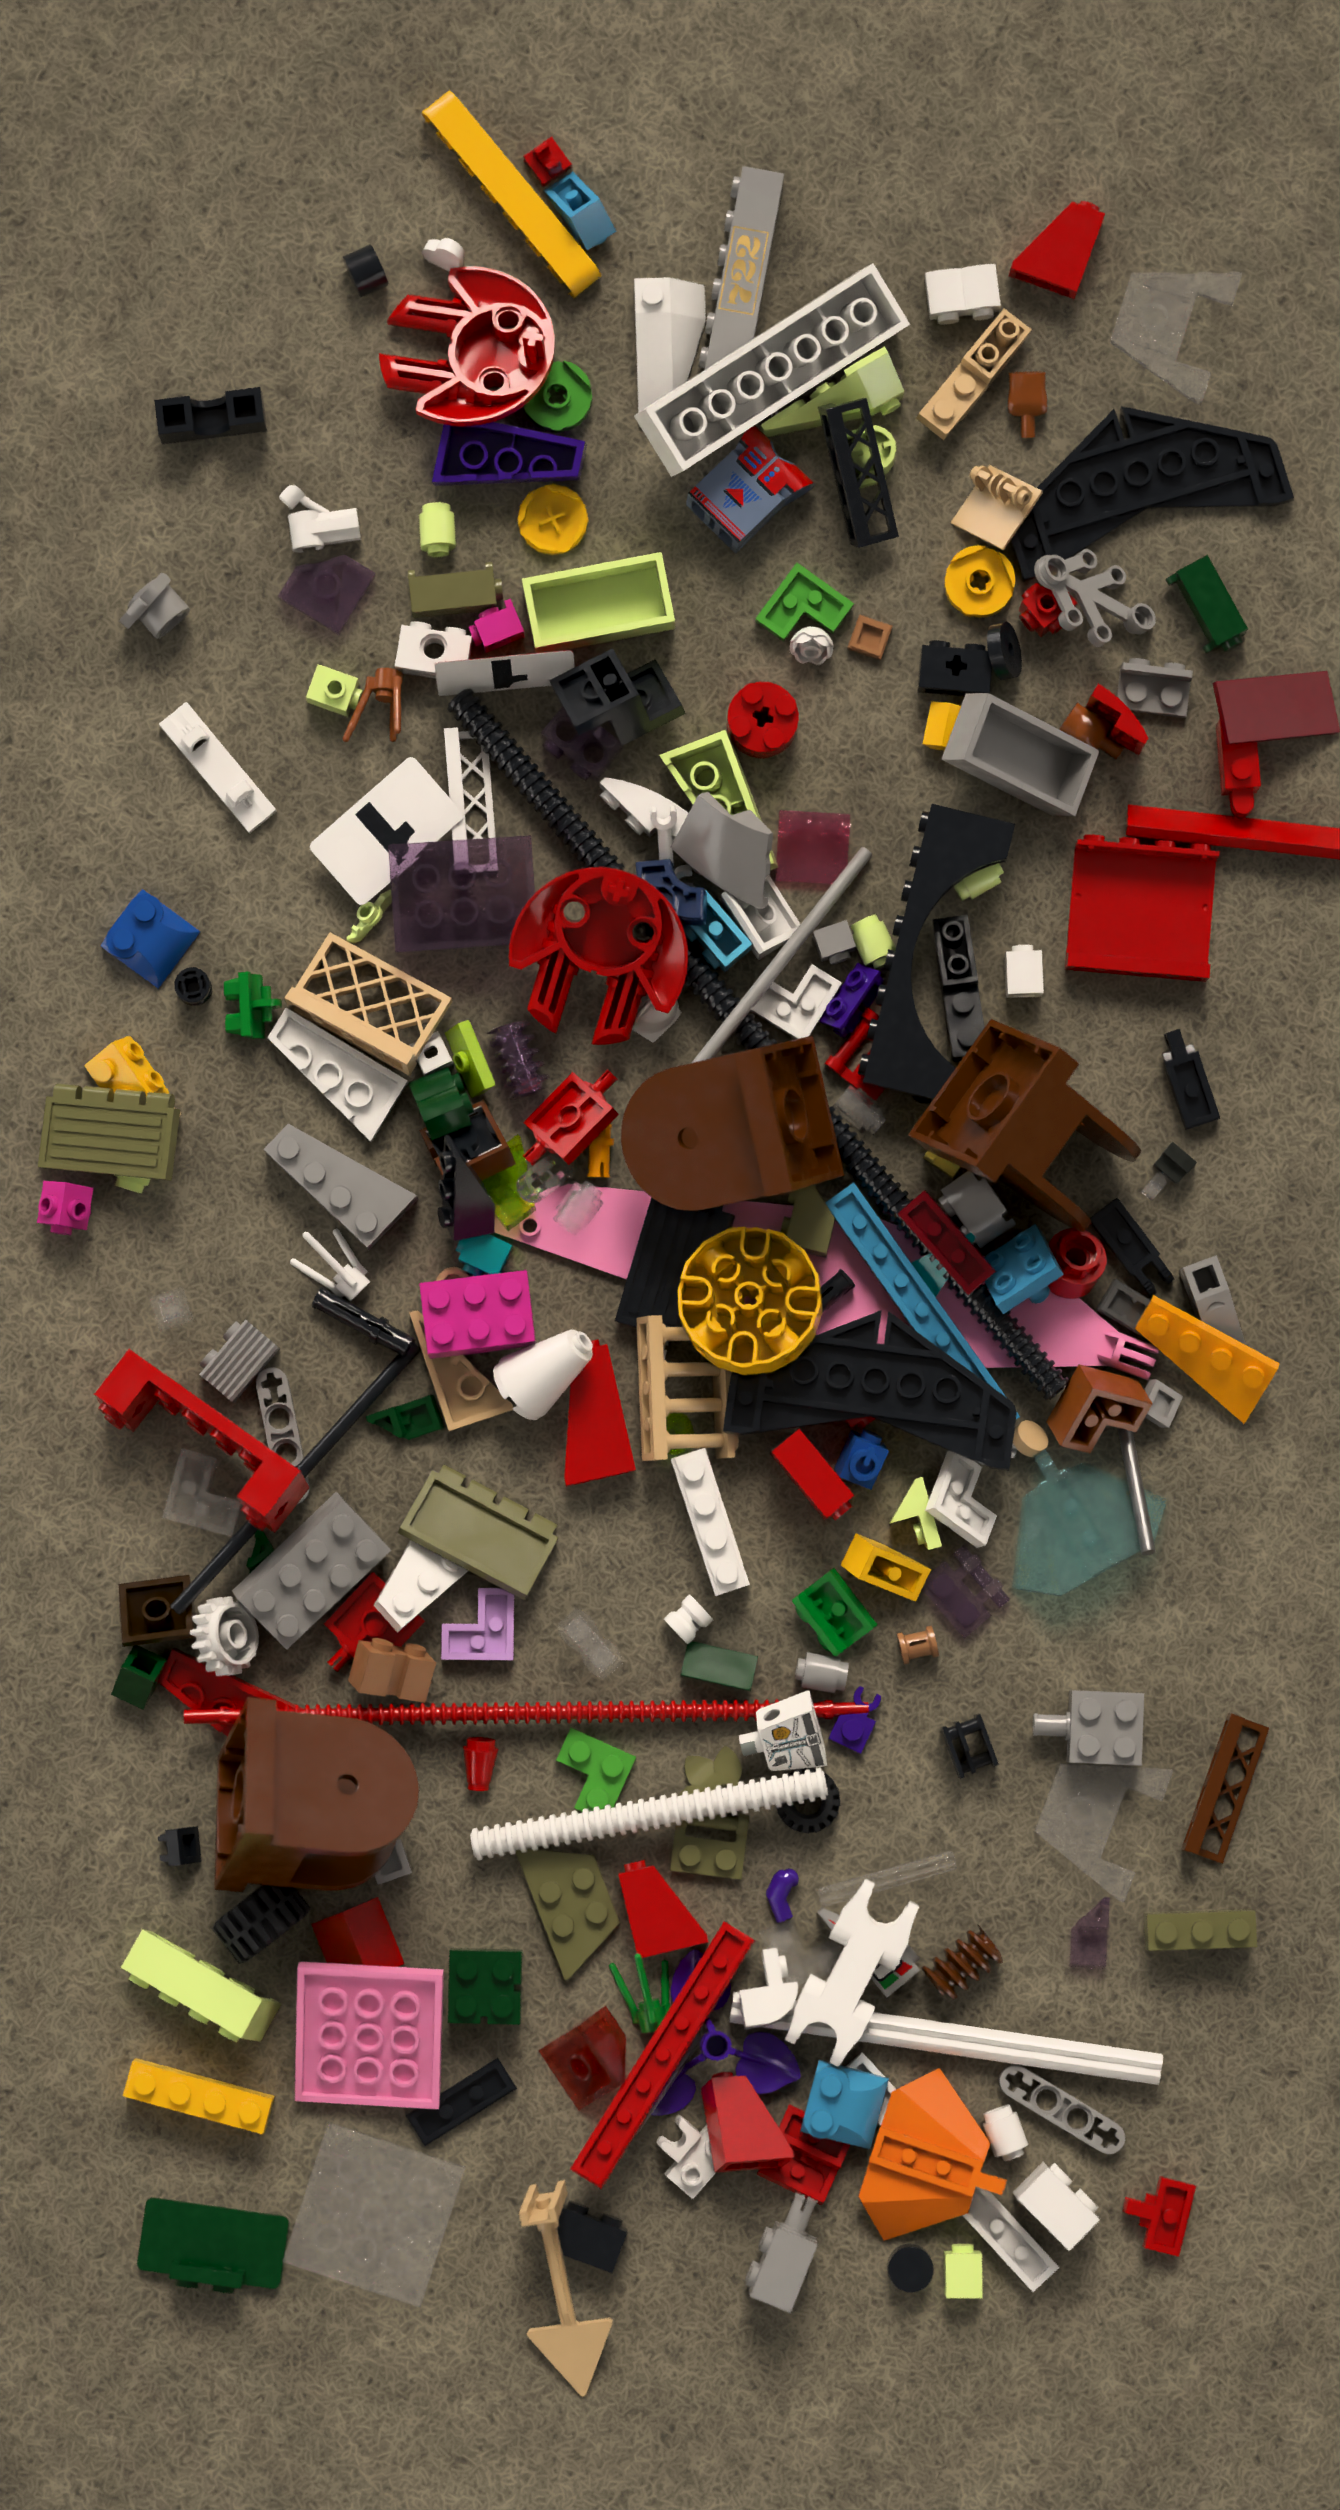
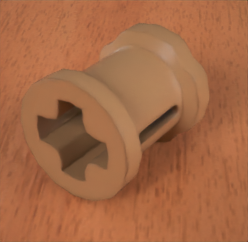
[897,1625,939,1665]

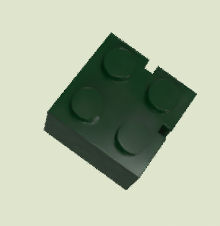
[448,1948,523,2025]

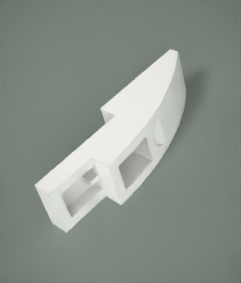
[600,777,701,875]

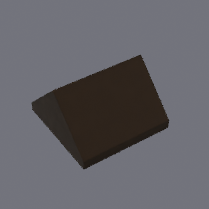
[118,1575,197,1647]

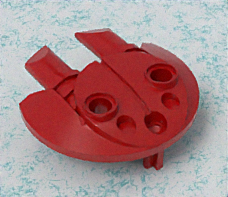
[379,266,555,426]
[509,867,688,1045]

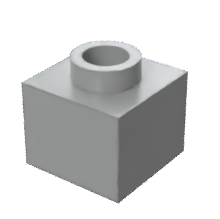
[812,920,856,965]

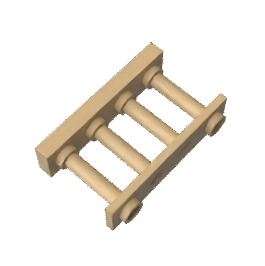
[636,1315,739,1461]

